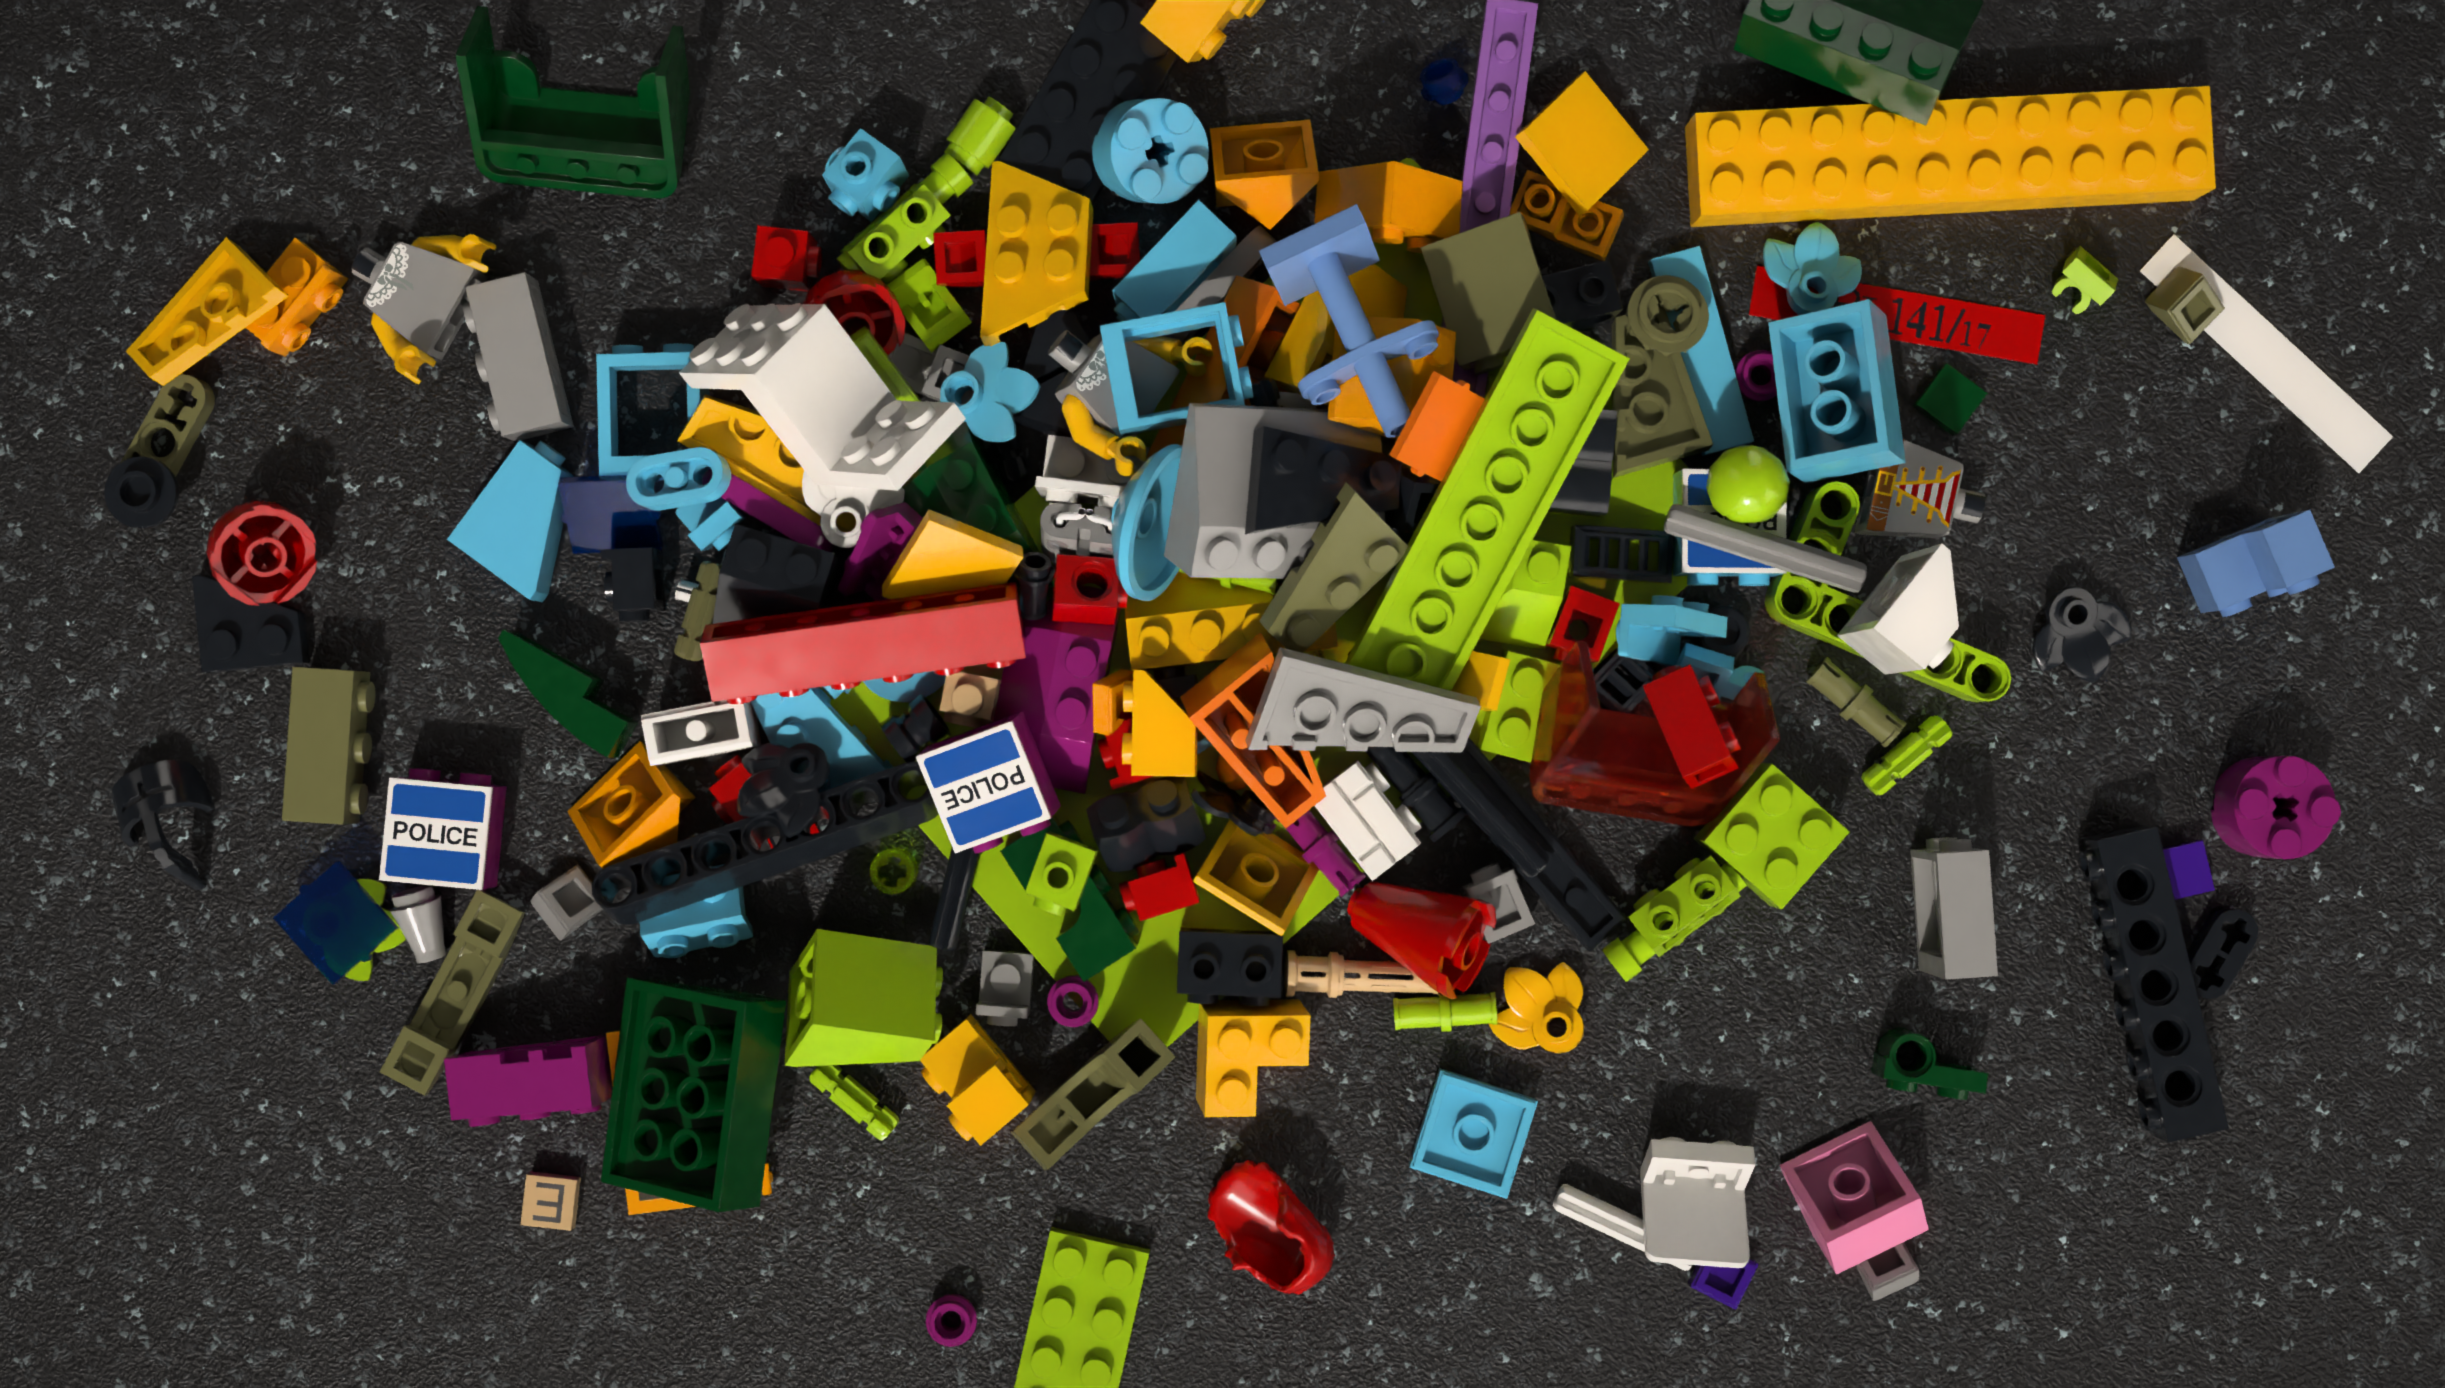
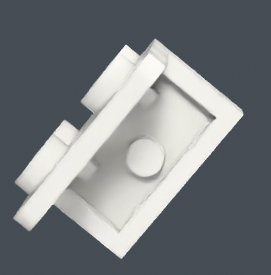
[1640,1137,1755,1268]

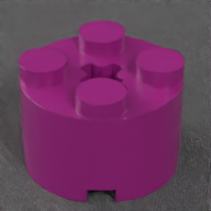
[2211,756,2341,859]

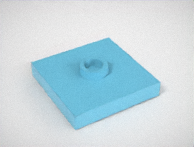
[1409,1068,1538,1199]

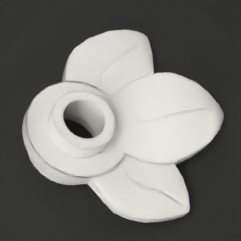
[802,470,905,548]

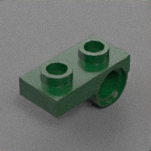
[1871,1028,1989,1100]

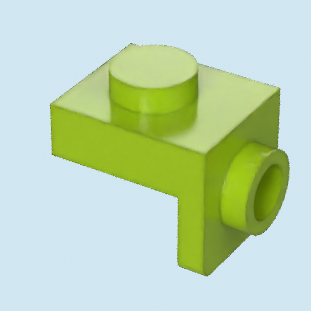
[887,259,972,353]

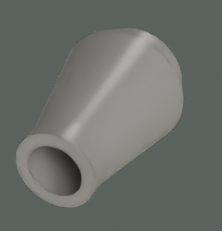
[390,885,447,963]

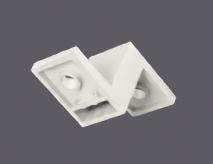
[679,303,966,491]

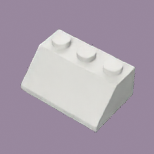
[1837,544,1959,674]

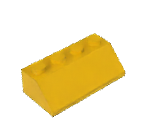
[1124,571,1338,671]

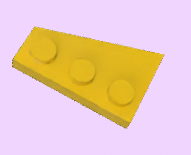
[126,237,289,386]

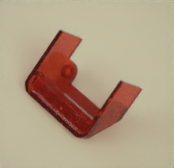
[1529,640,1780,826]

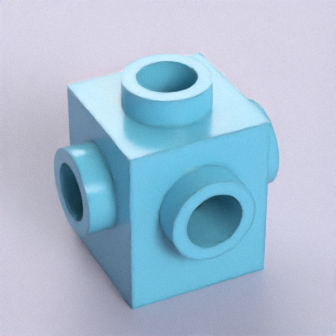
[822,128,909,222]

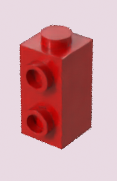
[1643,664,1741,789]

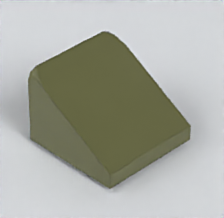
[2145,267,2225,345]

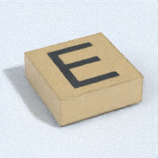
[520,1172,581,1231]

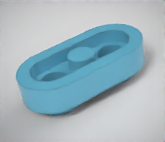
[626,447,731,511]

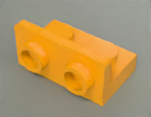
[246,238,348,357]

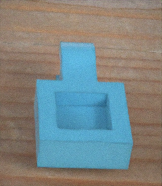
[1675,643,1764,707]

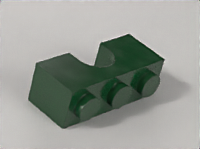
[1000,816,1140,982]

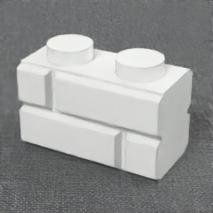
[641,700,761,766]
[1315,760,1422,880]

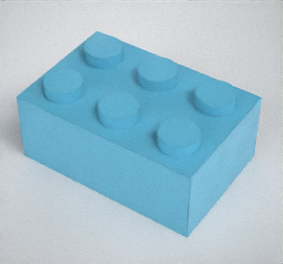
[1768,299,1906,483]

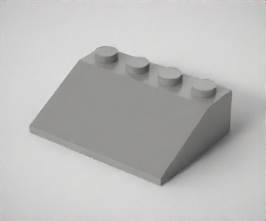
[1164,403,1385,579]

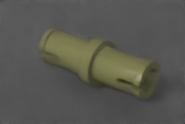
[1806,657,1907,747]

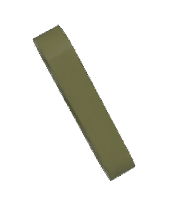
[120,374,215,477]

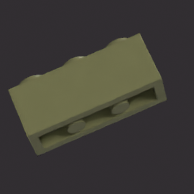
[282,667,375,825]

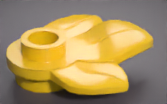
[1489,962,1584,1054]

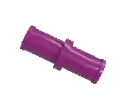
[1276,810,1366,897]

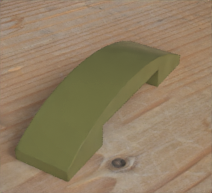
[379,890,525,1096]

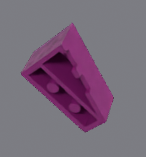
[444,1035,613,1127]

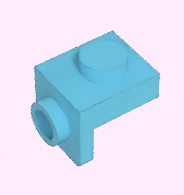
[675,497,747,552]

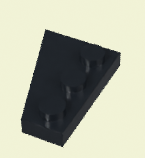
[1245,426,1402,534]

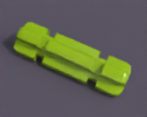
[1861,715,1953,795]
[809,1065,899,1140]

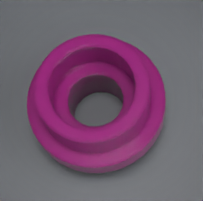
[1735,350,1777,402]
[1047,975,1099,1027]
[926,1294,977,1347]

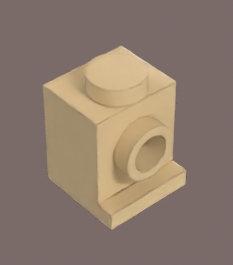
[939,672,1001,728]

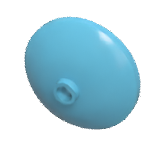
[1111,444,1182,601]

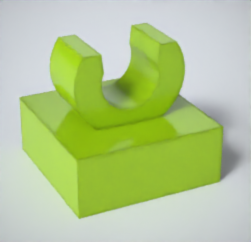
[2052,246,2118,314]

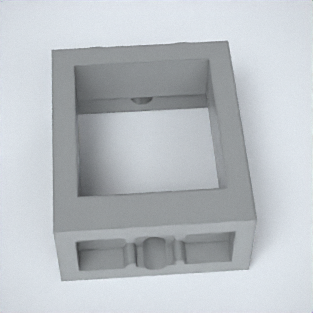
[1910,837,1998,980]

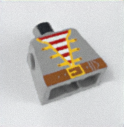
[1854,439,1986,538]

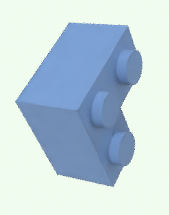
[2177,510,2335,617]

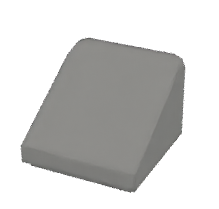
[531,864,603,941]
[1856,1242,1919,1301]

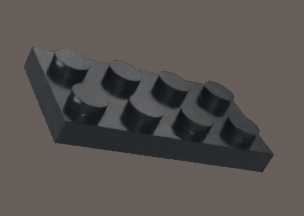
[999,0,1180,206]

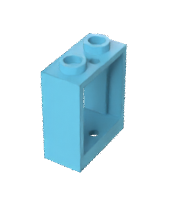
[1112,200,1237,322]
[1100,302,1253,436]
[596,343,710,482]

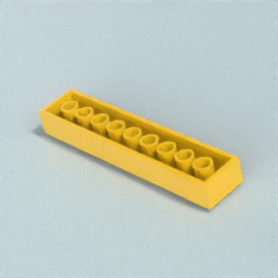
[1685,86,2216,227]

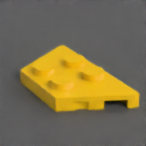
[980,161,1093,346]

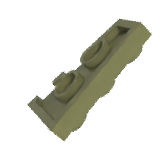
[1612,305,1713,478]
[1259,482,1408,653]

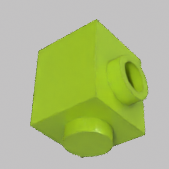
[1025,831,1099,916]

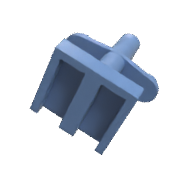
[1259,204,1439,438]

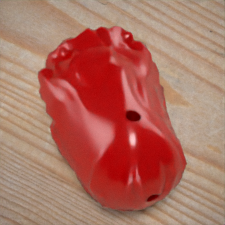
[1207,1160,1335,1295]

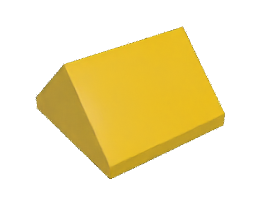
[1193,819,1319,937]

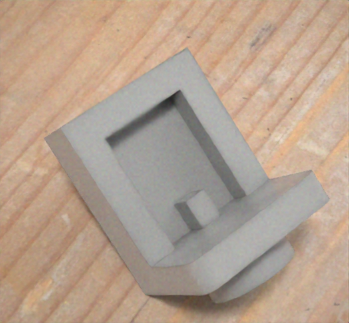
[1462,862,1535,944]

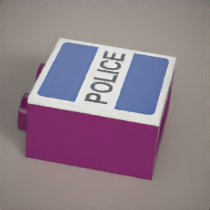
[916,711,1061,853]
[379,768,507,890]

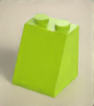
[785,929,943,1067]

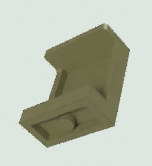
[1421,212,1556,375]

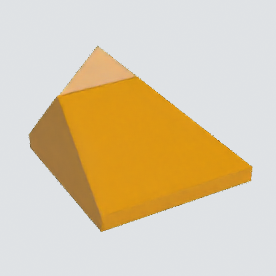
[1210,120,1319,230]
[567,741,696,869]

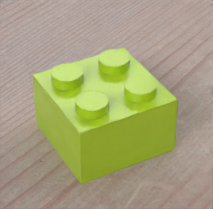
[1694,763,1850,910]

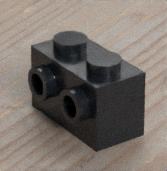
[1177,927,1283,1006]

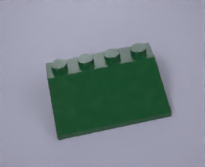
[1734,0,1984,126]
[601,977,786,1212]

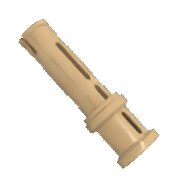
[1284,950,1439,998]

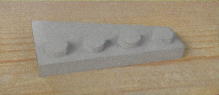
[1245,647,1481,752]

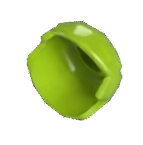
[1706,445,1790,524]

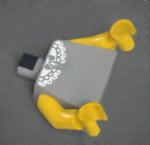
[352,234,496,384]
[1048,330,1213,477]

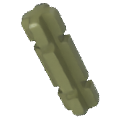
[674,561,722,661]

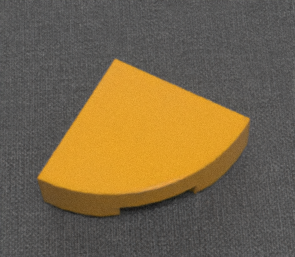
[1092,669,1133,736]

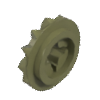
[1625,275,1709,357]

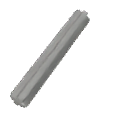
[1664,504,1867,593]

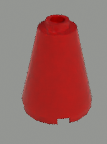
[1347,881,1496,1000]

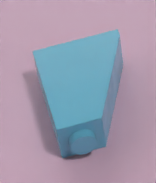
[447,440,574,602]

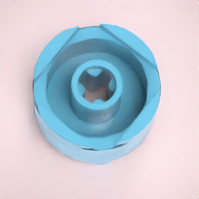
[1092,98,1209,204]

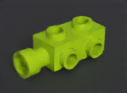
[836,153,973,284]
[1601,855,1747,982]

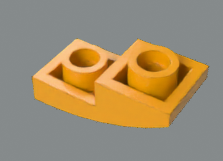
[1510,170,1624,261]

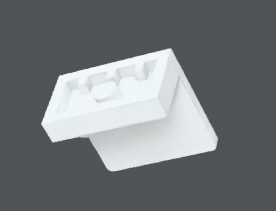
[1035,435,1150,508]

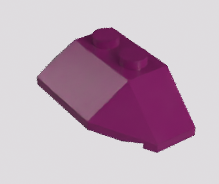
[993,585,1122,794]

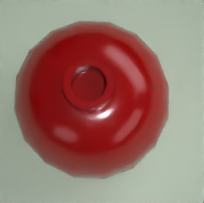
[803,270,905,355]
[206,500,317,606]

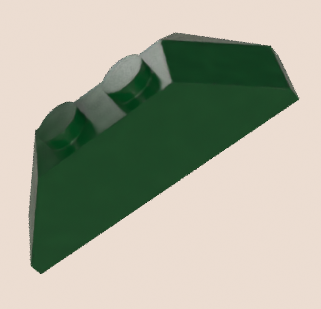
[902,422,1054,589]

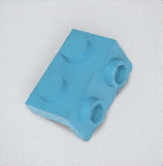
[1616,595,1728,666]
[639,864,753,958]

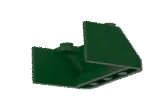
[455,6,690,199]

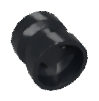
[880,694,952,763]

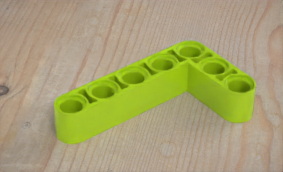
[1764,481,2011,702]

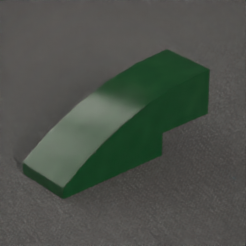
[498,629,639,758]

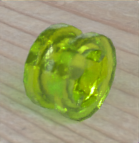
[870,848,919,895]

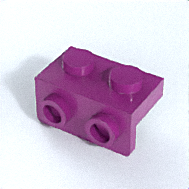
[837,502,923,601]

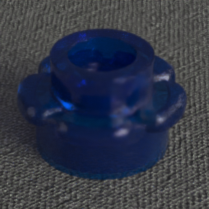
[1420,58,1469,105]

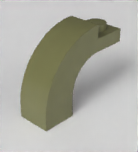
[1011,1018,1175,1171]

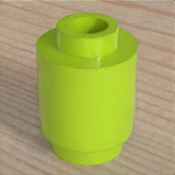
[944,96,1016,176]

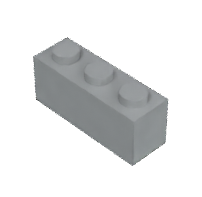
[463,272,574,442]

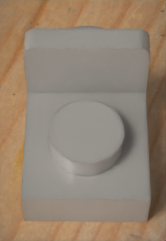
[976,949,1035,1026]

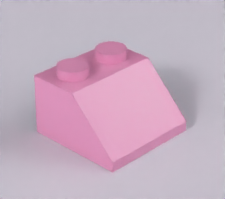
[1780,1121,1929,1274]

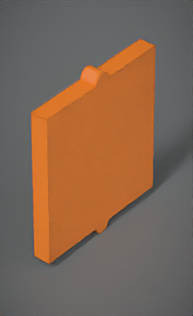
[1389,371,1485,482]

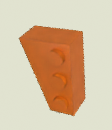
[1180,632,1326,828]

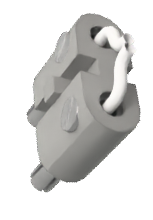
[1040,502,1114,567]

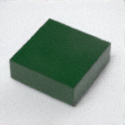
[1913,363,1988,436]

